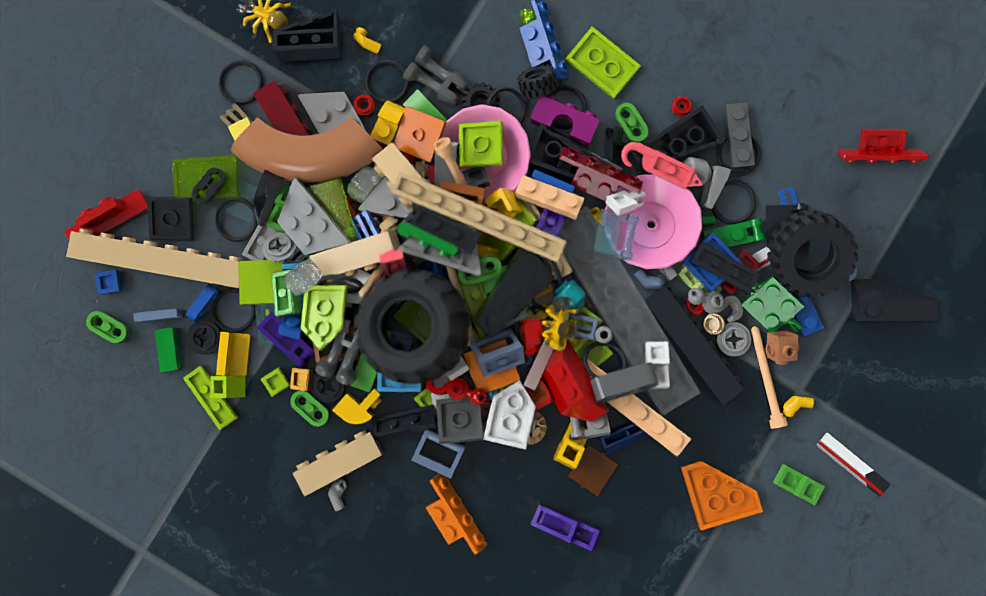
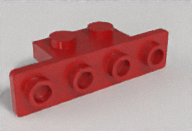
[837,129,929,163]
[64,190,148,240]

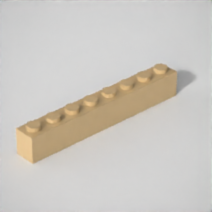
[66,229,242,288]

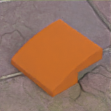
[463,339,521,392]

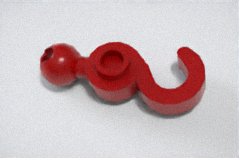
[426,378,487,405]

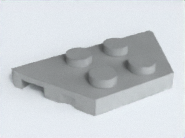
[298,92,366,134]
[359,176,435,220]
[277,178,351,255]
[398,222,481,276]

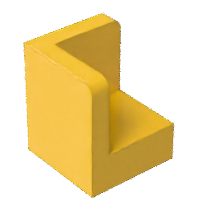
[485,188,523,219]

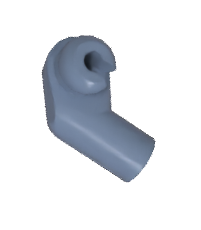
[634,268,666,290]

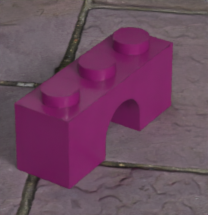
[530,94,600,147]

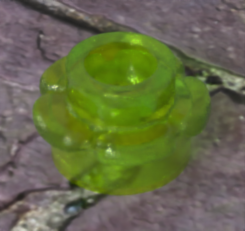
[518,9,537,24]

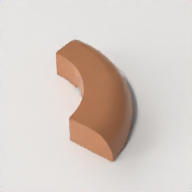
[231,117,383,183]

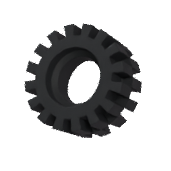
[517,64,558,99]
[462,82,500,109]

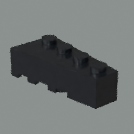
[627,105,725,171]
[528,123,604,185]
[472,247,556,338]

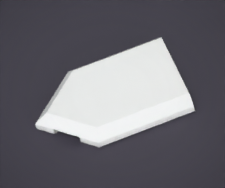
[483,380,536,449]

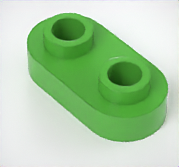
[615,103,648,143]
[458,254,502,285]
[86,311,129,343]
[291,391,330,426]

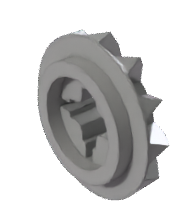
[262,233,297,264]
[716,322,751,356]

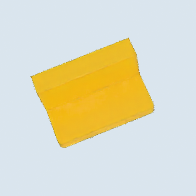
[216,332,251,377]

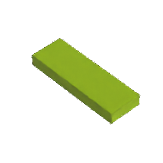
[183,366,239,430]

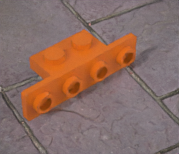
[426,473,487,555]

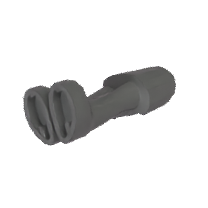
[403,45,469,106]
[315,318,359,385]

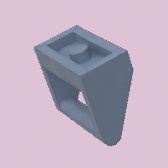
[469,328,525,378]
[412,429,466,478]

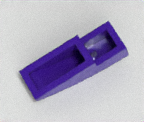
[531,505,603,551]

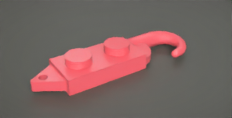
[621,142,703,189]

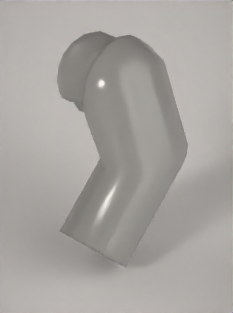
[328,479,347,512]

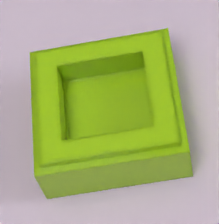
[261,367,290,397]

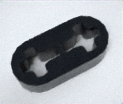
[192,167,227,204]

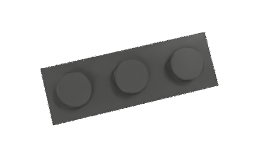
[724,102,755,169]

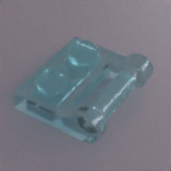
[593,209,639,261]

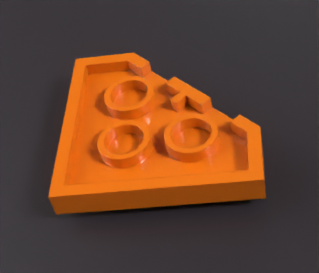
[681,461,763,531]

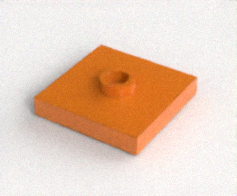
[393,106,447,163]

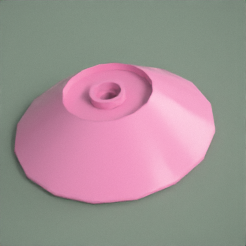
[434,105,531,204]
[603,174,702,269]

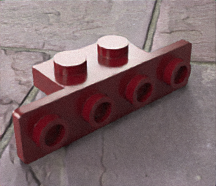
[559,147,643,201]

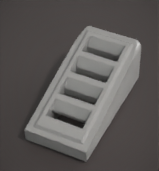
[699,166,731,209]

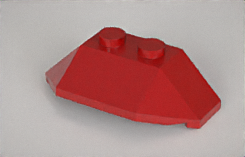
[541,338,609,422]

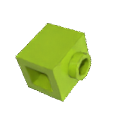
[211,376,245,398]

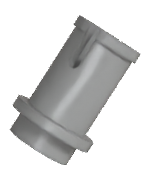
[595,326,612,343]

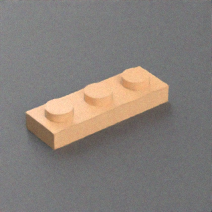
[514,175,584,220]

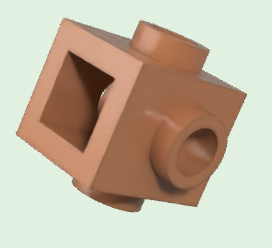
[766,330,799,365]

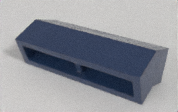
[600,423,650,455]

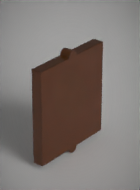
[568,445,618,496]

